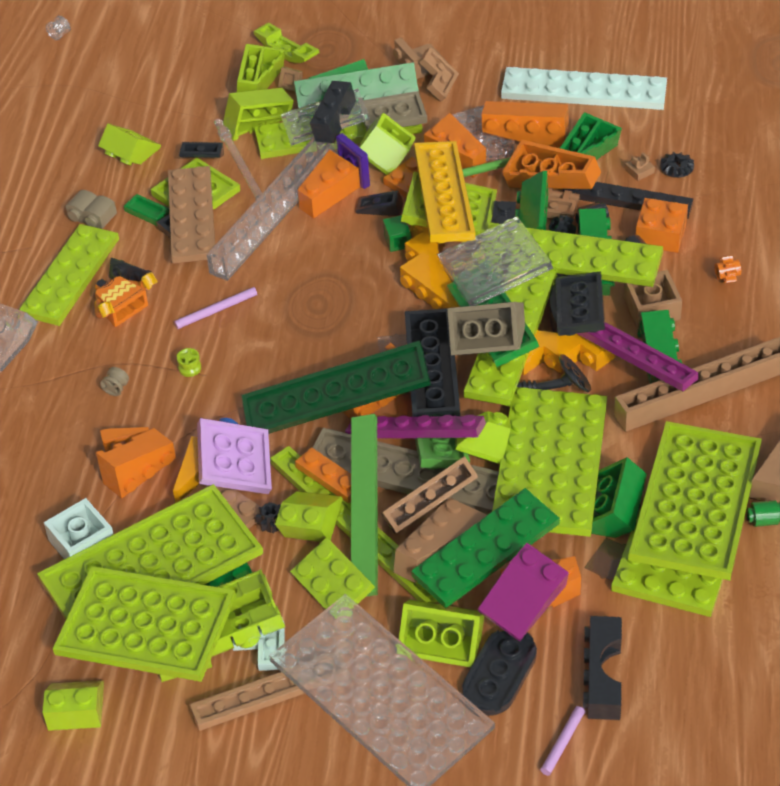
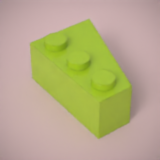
[222,88,294,141]

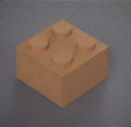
[623,270,682,328]

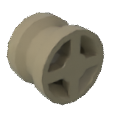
[100,367,129,396]

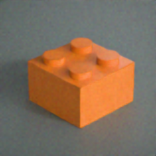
[636,198,688,253]

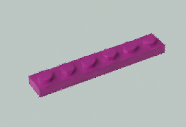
[578,322,698,392]
[345,415,486,438]

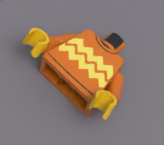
[94,272,158,327]

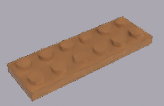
[168,166,216,263]

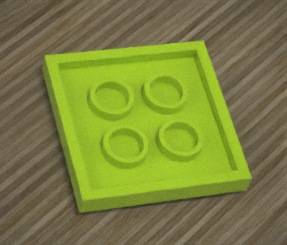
[151,158,241,210]

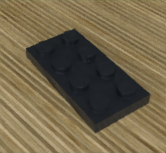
[556,271,605,336]

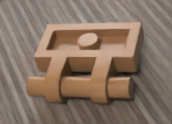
[547,188,580,219]

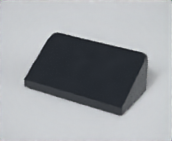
[179,142,224,158]

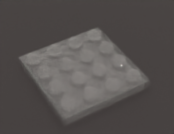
[437,217,553,306]

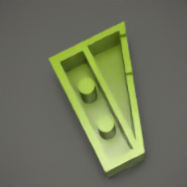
[237,44,285,92]

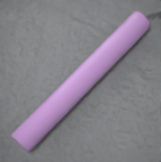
[541,706,585,776]

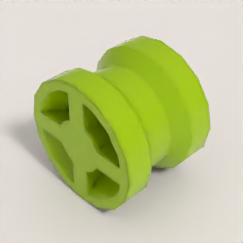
[177,348,201,377]

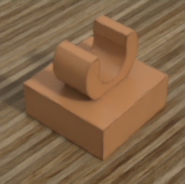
[278,67,303,91]
[625,152,655,181]

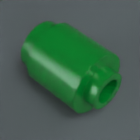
[747,500,780,527]

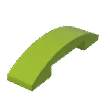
[254,23,319,63]

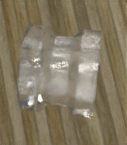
[46,15,71,40]

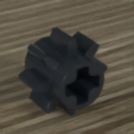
[549,215,576,234]
[256,502,281,533]

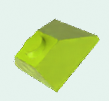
[455,411,511,464]

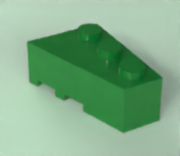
[560,112,622,160]

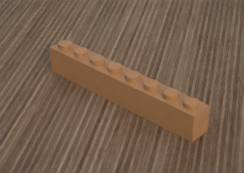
[614,337,780,432]

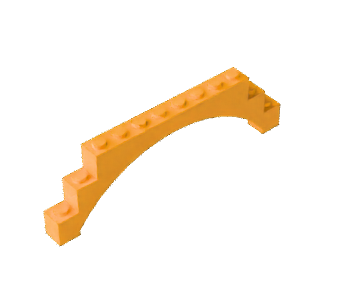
[400,225,616,375]

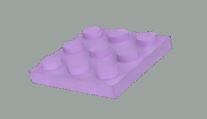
[197,418,272,494]

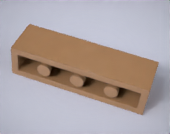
[381,456,479,534]

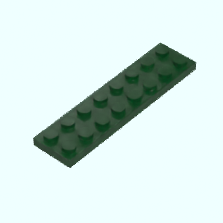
[241,341,431,434]

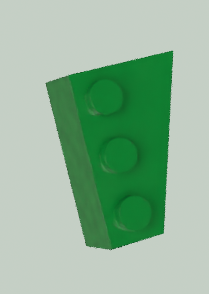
[636,309,682,384]

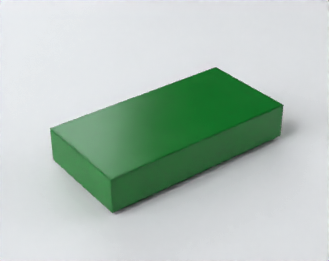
[124,194,170,226]

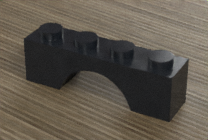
[583,616,622,720]

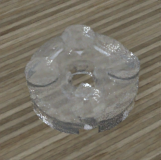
[474,130,515,161]

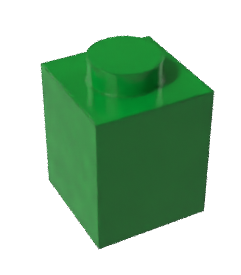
[383,215,411,252]

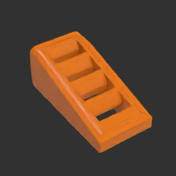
[100,427,149,452]

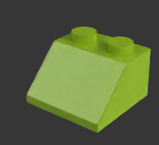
[98,123,161,165]
[275,491,343,542]
[43,680,104,731]

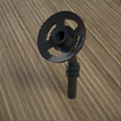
[517,354,591,392]

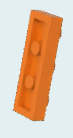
[295,447,351,504]

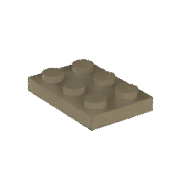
[358,91,428,132]

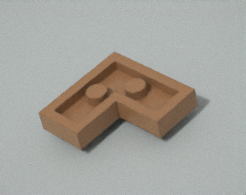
[419,47,459,101]

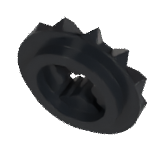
[660,152,694,178]

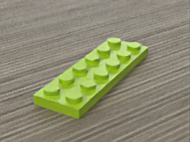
[19,224,119,326]

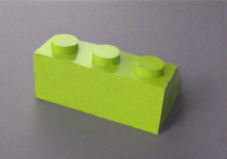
[397,599,484,668]

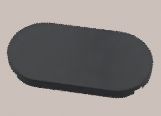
[462,630,537,716]

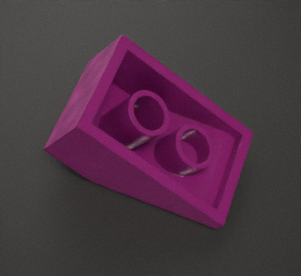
[478,543,569,642]

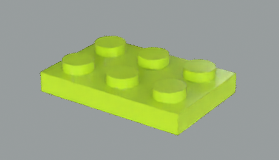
[290,537,375,622]

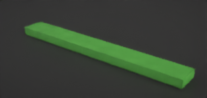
[351,414,378,597]

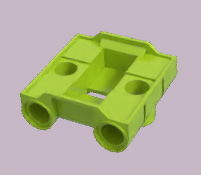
[212,570,285,656]

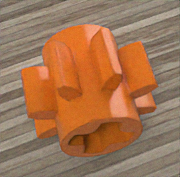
[714,255,741,283]

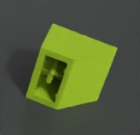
[359,113,416,175]

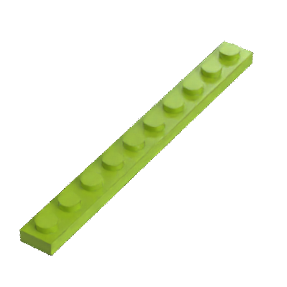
[270,446,437,603]

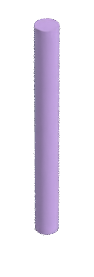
[174,287,257,329]

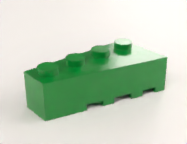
[577,208,615,296]

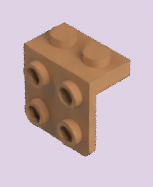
[393,38,448,79]

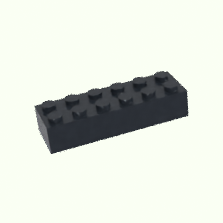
[405,308,461,417]

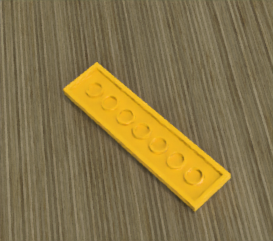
[414,141,475,243]

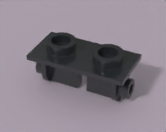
[109,257,152,281]

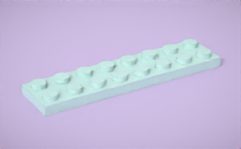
[501,67,667,110]

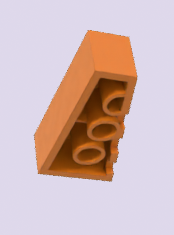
[481,101,569,148]
[502,140,601,189]

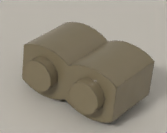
[65,190,117,229]

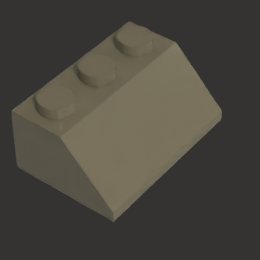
[447,302,525,355]

